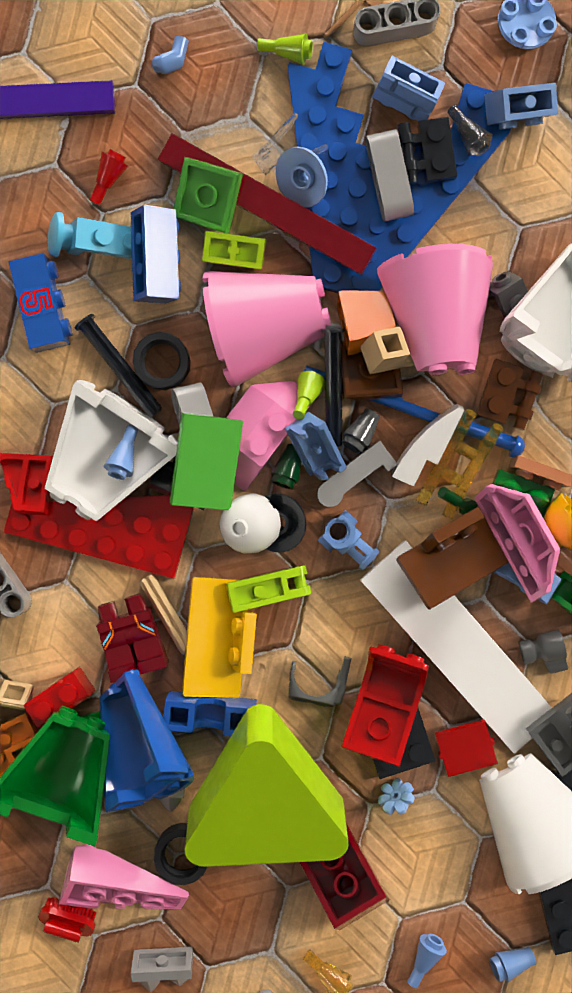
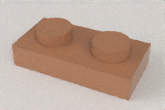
[509,455,572,491]

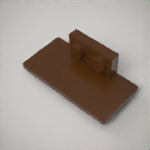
[396,507,509,610]

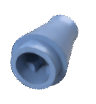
[489,947,536,983]

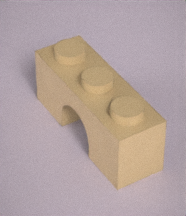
[360,327,415,374]

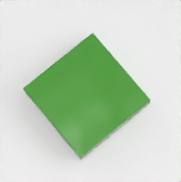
[173,157,243,233]

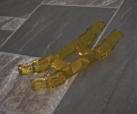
[416,409,504,519]

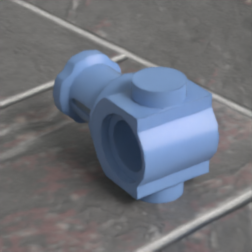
[317,510,379,570]

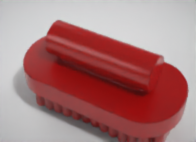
[38,897,96,943]

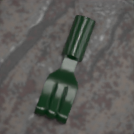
[438,487,480,515]

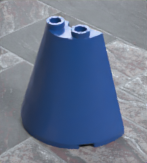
[100,670,194,812]

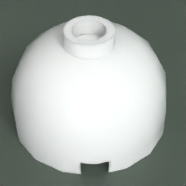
[219,493,281,554]

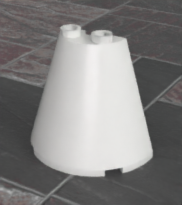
[499,243,572,382]
[45,380,178,521]
[479,753,572,894]

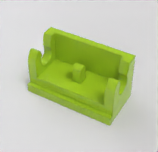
[202,231,267,269]

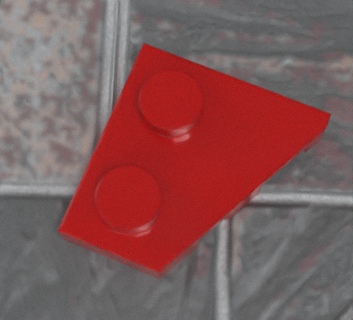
[0,453,53,516]

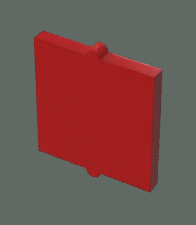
[435,719,498,777]

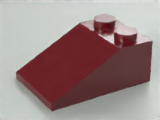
[300,823,390,931]

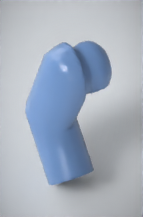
[152,36,189,74]

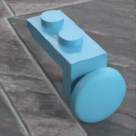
[47,212,132,259]

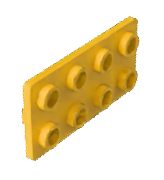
[182,577,257,698]

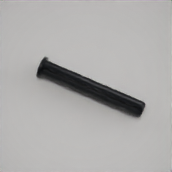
[75,314,162,417]
[321,328,345,447]

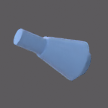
[104,424,138,480]
[407,934,447,988]

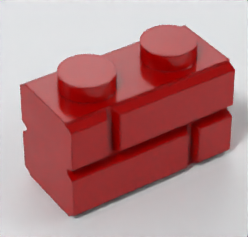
[24,667,96,729]

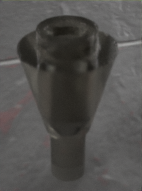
[447,105,492,156]

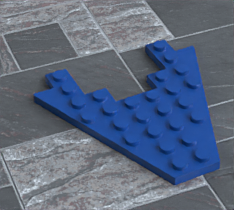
[288,42,511,294]

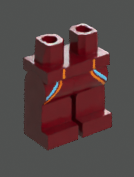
[96,593,169,683]

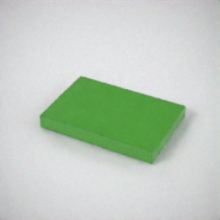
[170,412,243,510]

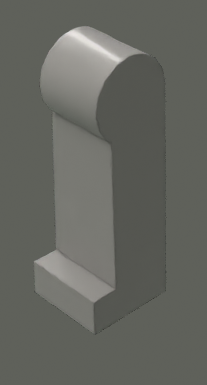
[317,441,398,507]

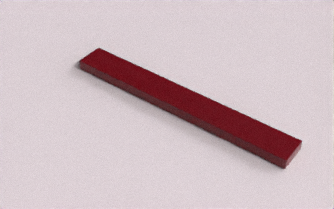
[158,133,377,276]

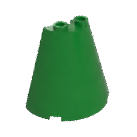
[0,706,110,847]

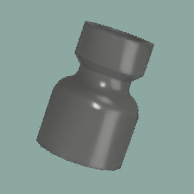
[518,629,568,674]

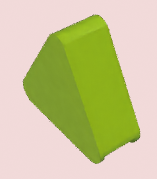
[185,704,348,867]

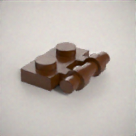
[476,359,543,431]

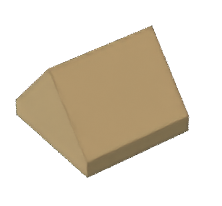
[0,680,33,710]

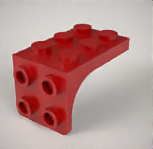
[341,644,429,768]

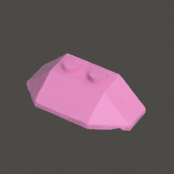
[226,381,316,491]
[474,484,560,603]

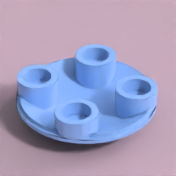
[498,0,557,49]

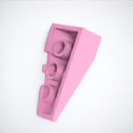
[59,844,189,909]

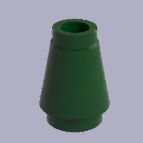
[270,444,302,490]

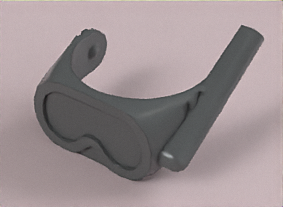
[288,656,351,707]

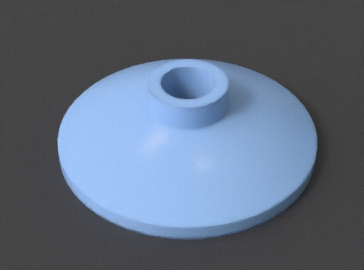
[276,147,328,208]

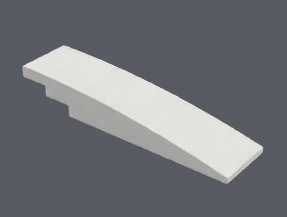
[360,540,552,754]

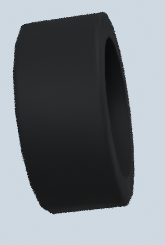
[132,332,191,390]
[154,823,208,885]

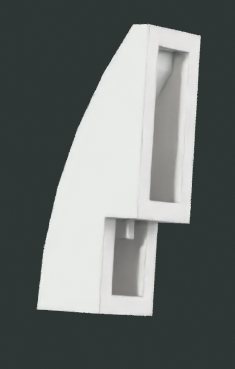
[392,404,464,486]

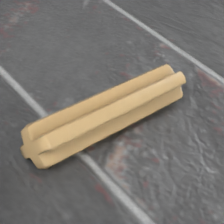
[140,574,187,655]

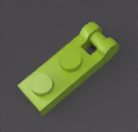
[226,565,312,613]

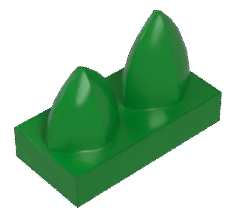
[492,469,555,517]

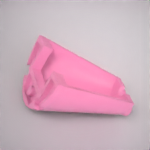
[377,244,493,375]
[203,271,331,387]

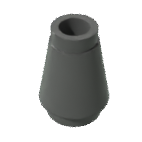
[342,408,380,454]

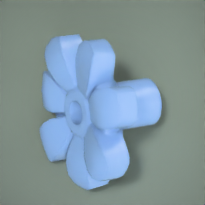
[378,778,415,815]

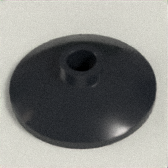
[265,493,306,552]

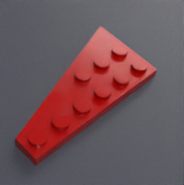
[4,495,195,579]

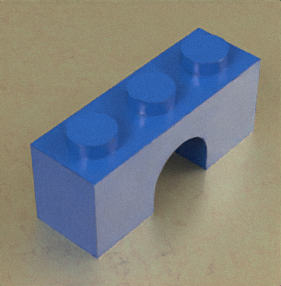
[164,691,257,737]

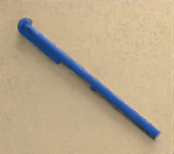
[304,365,525,457]

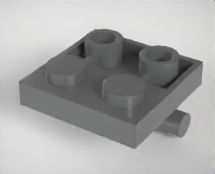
[525,693,572,777]

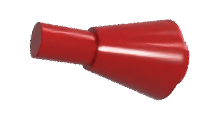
[89,149,128,205]

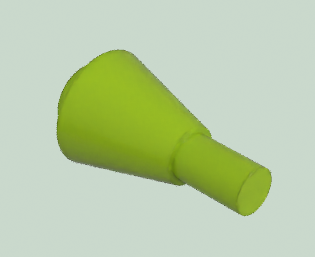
[257,33,313,65]
[293,371,325,419]

